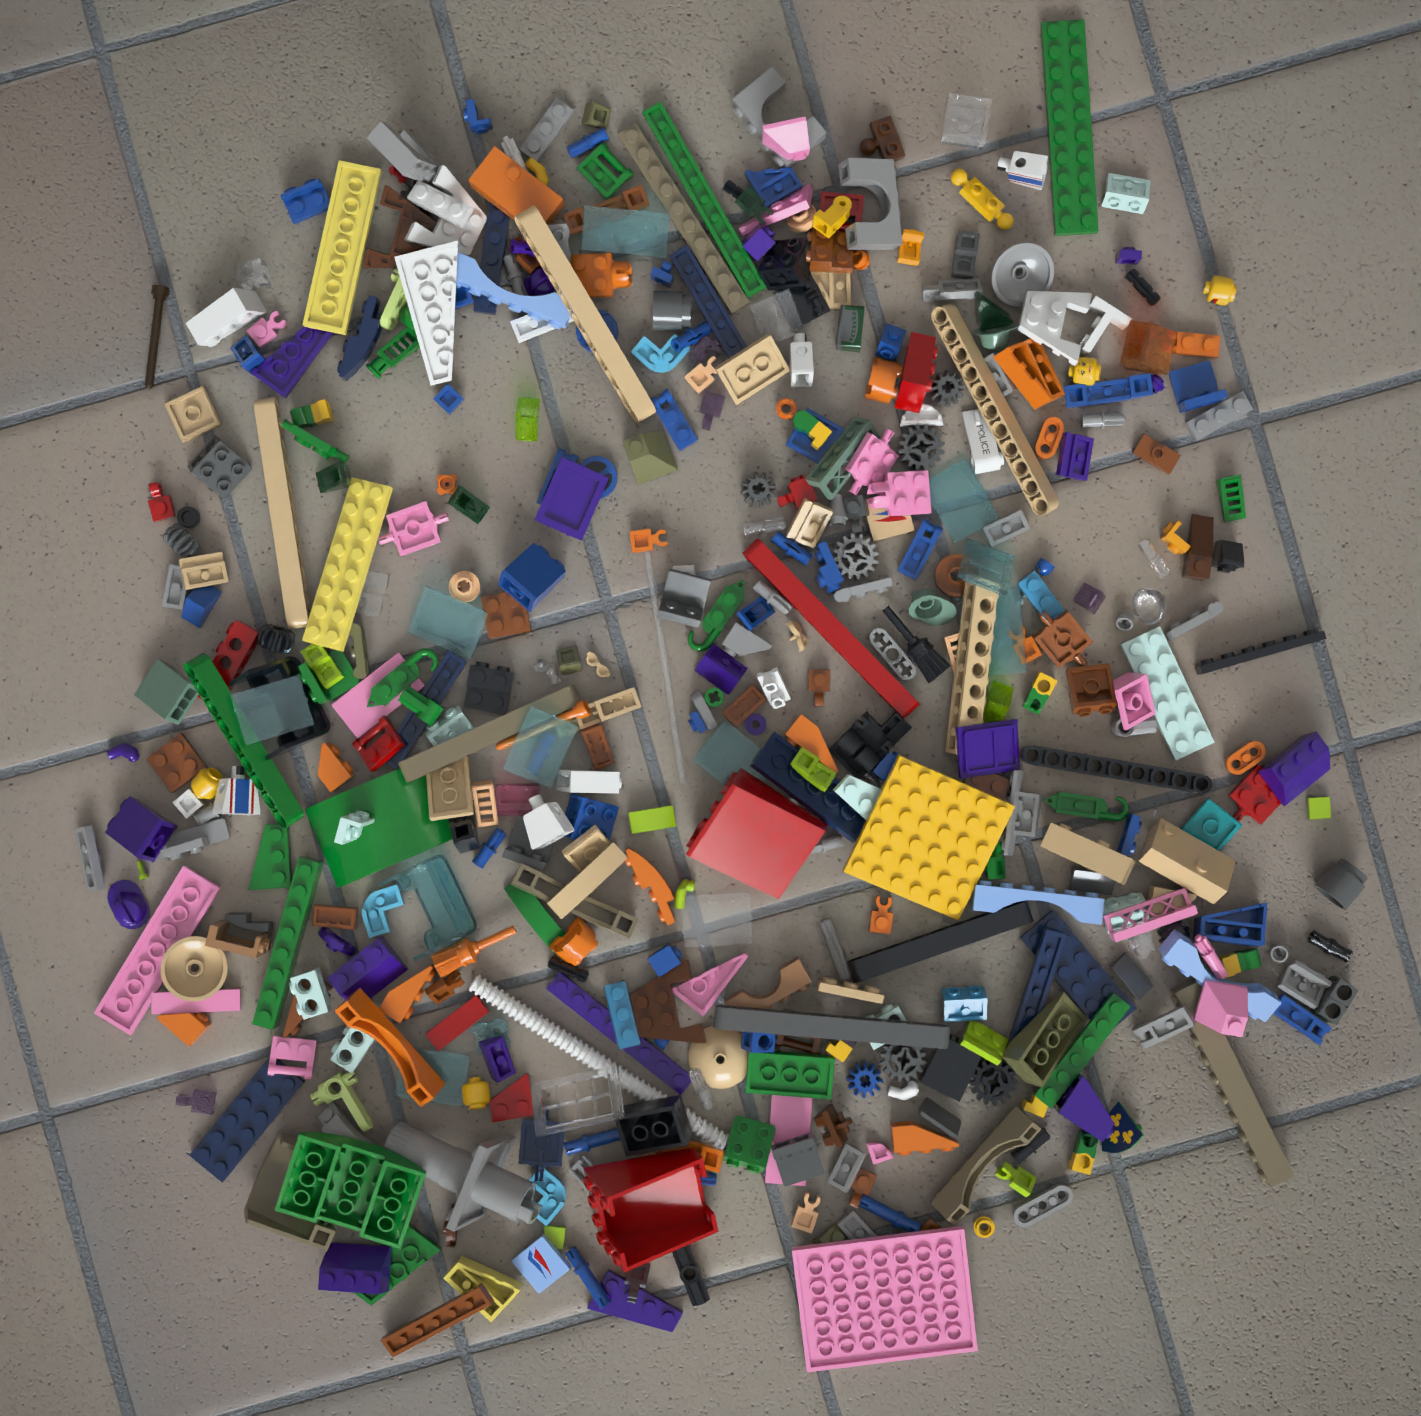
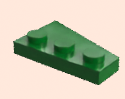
[248,824,292,890]

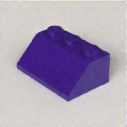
[1258,731,1330,806]
[327,935,408,999]
[318,1242,392,1294]

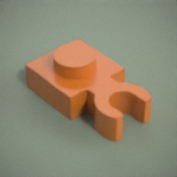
[629,529,668,553]
[1009,625,1043,665]
[869,895,893,934]

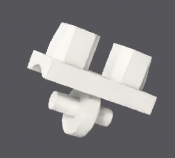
[757,667,791,709]

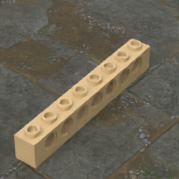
[945,581,999,754]

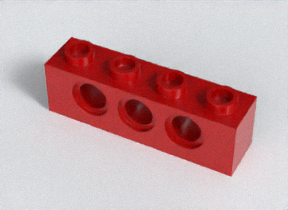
[198,620,259,700]

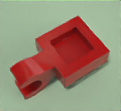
[148,482,176,522]

